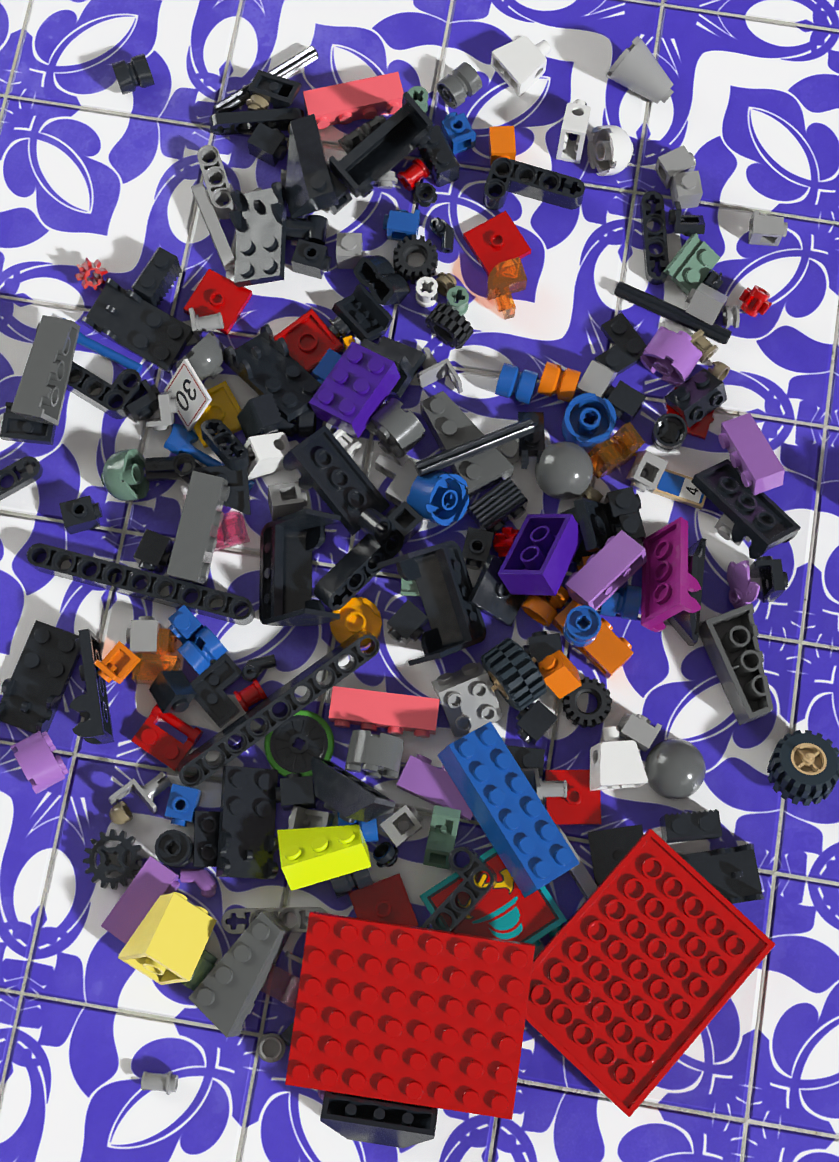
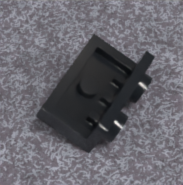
[332,284,393,342]
[665,368,727,428]
[749,556,788,603]

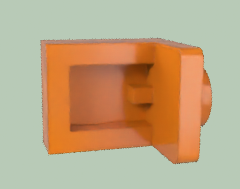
[94,641,141,684]

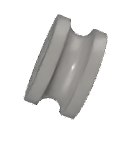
[723,305,740,328]

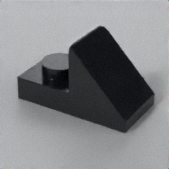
[248,70,302,109]

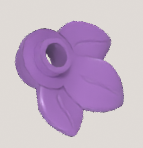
[727,560,760,609]

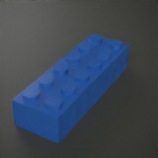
[437,722,580,898]

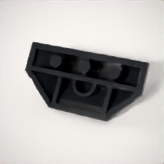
[667,538,707,646]
[311,756,396,823]
[320,1091,438,1148]

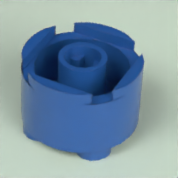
[562,393,616,452]
[406,470,469,526]

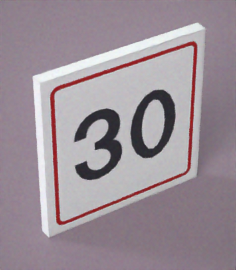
[164,359,212,431]

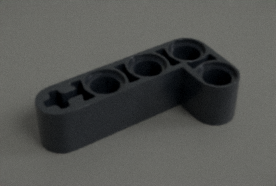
[483,157,585,211]
[67,362,145,419]
[314,508,404,611]
[420,847,497,932]

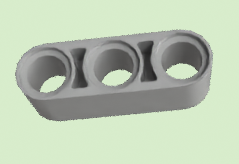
[197,145,236,220]

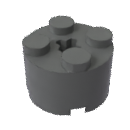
[366,398,425,459]
[345,730,404,779]

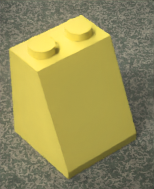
[118,892,217,985]

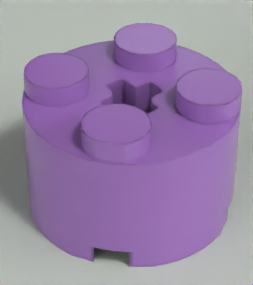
[640,326,702,385]
[10,731,69,794]

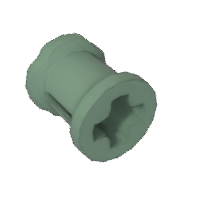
[408,86,428,114]
[446,286,469,316]

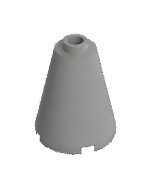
[606,36,674,104]

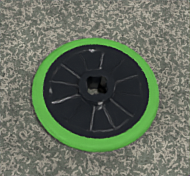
[264,710,334,777]

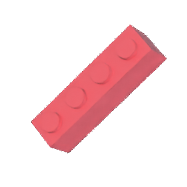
[303,72,404,129]
[328,686,440,738]

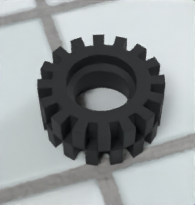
[393,235,438,285]
[425,303,474,349]
[562,677,612,728]

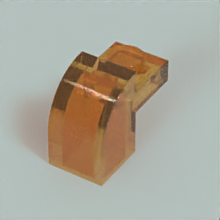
[487,257,527,320]
[588,422,645,479]
[132,628,181,685]

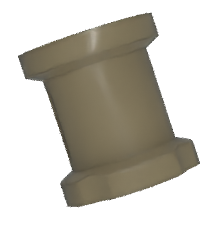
[691,329,719,363]

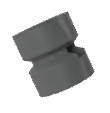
[436,62,483,109]

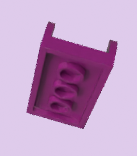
[641,517,701,632]

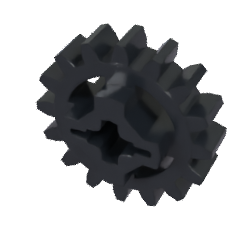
[83,829,145,890]

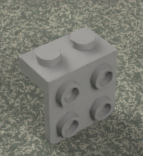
[431,662,503,737]

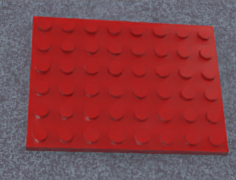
[525,829,776,1117]
[285,911,535,1120]

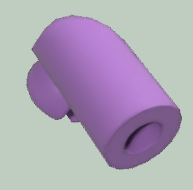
[180,869,217,898]

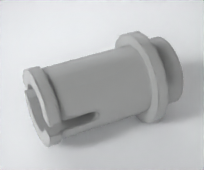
[141,1071,178,1095]

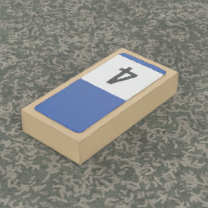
[652,469,706,510]

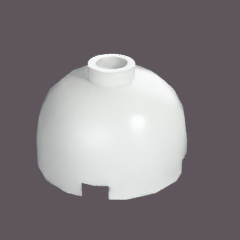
[587,125,634,176]

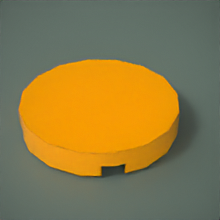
[330,597,382,649]

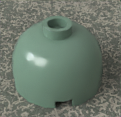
[101,449,150,501]

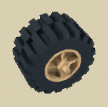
[481,638,547,711]
[767,730,839,806]

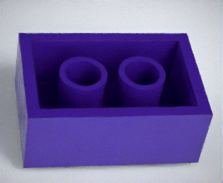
[309,341,401,438]
[498,514,583,596]

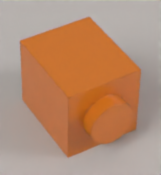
[488,126,516,166]
[538,650,582,699]

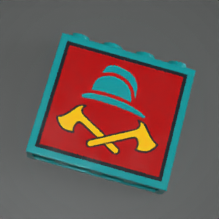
[419,847,567,948]

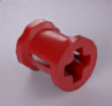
[397,158,430,191]
[233,678,267,713]

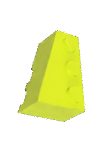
[277,825,371,891]

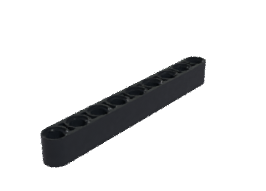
[27,543,255,625]
[177,631,380,787]

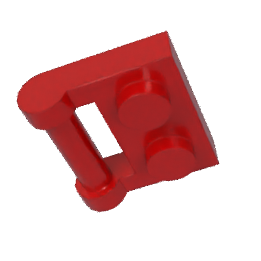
[131,704,203,772]

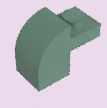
[423,805,461,870]

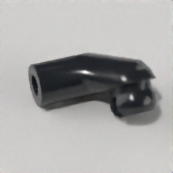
[430,217,454,253]
[241,654,277,682]

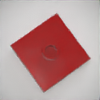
[463,211,531,277]
[183,269,253,335]
[273,308,343,373]
[545,770,601,825]
[349,873,419,927]

